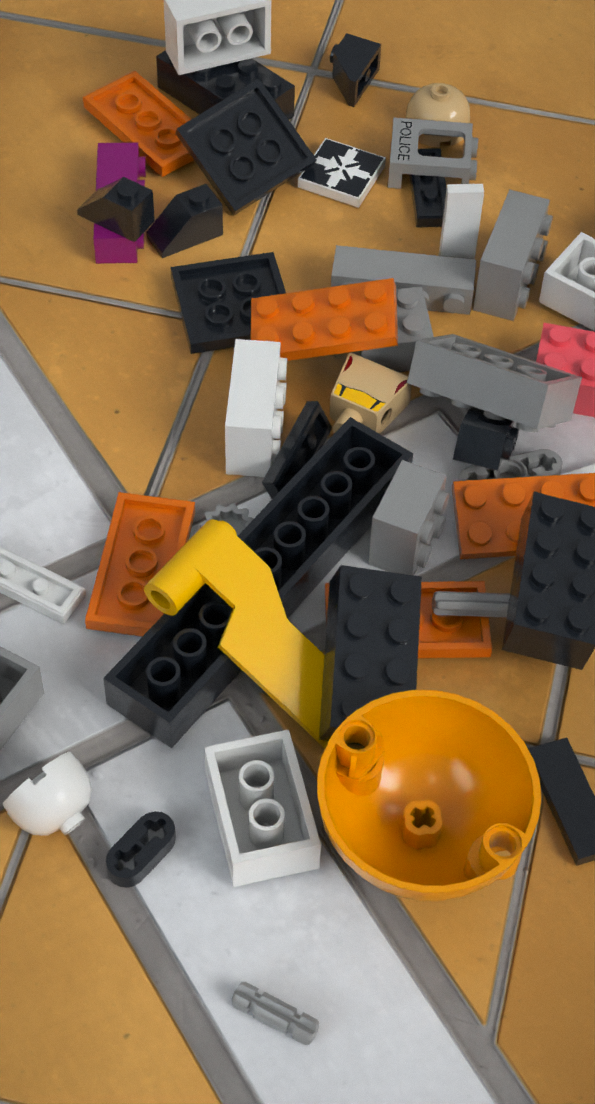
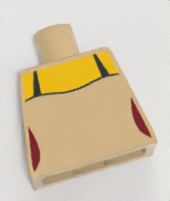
[330,352,412,434]

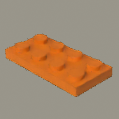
[83,71,194,177]
[251,278,398,361]
[452,473,595,559]
[85,492,195,637]
[324,581,492,658]

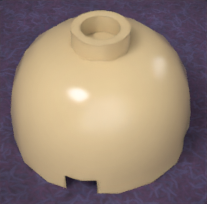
[406,83,470,147]

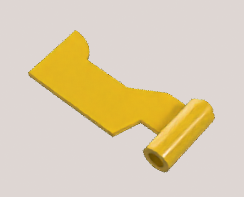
[144,519,328,748]

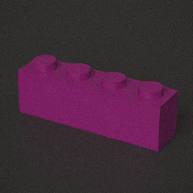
[93,143,146,264]

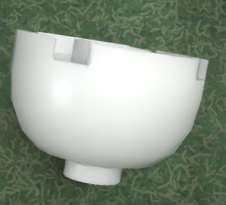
[3,752,92,836]

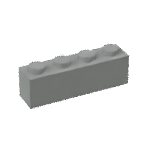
[331,245,476,315]

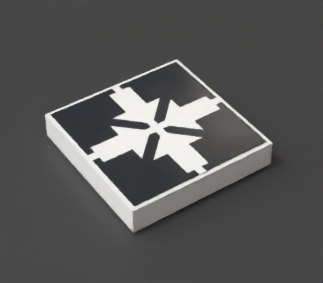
[298,138,386,208]

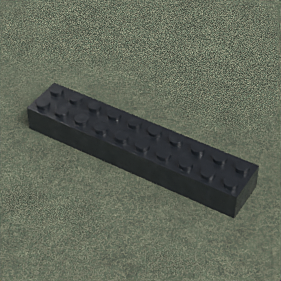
[103,417,413,748]

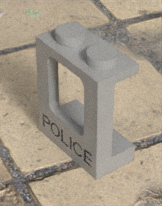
[388,117,478,189]

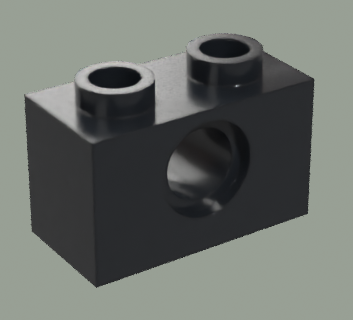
[453,407,519,471]

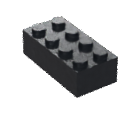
[156,50,295,120]
[502,492,595,670]
[319,565,422,745]

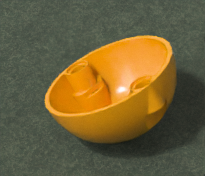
[317,690,541,901]

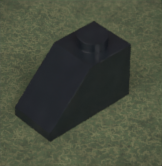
[330,33,381,107]
[77,177,155,242]
[146,184,223,258]

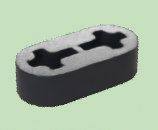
[105,811,176,888]

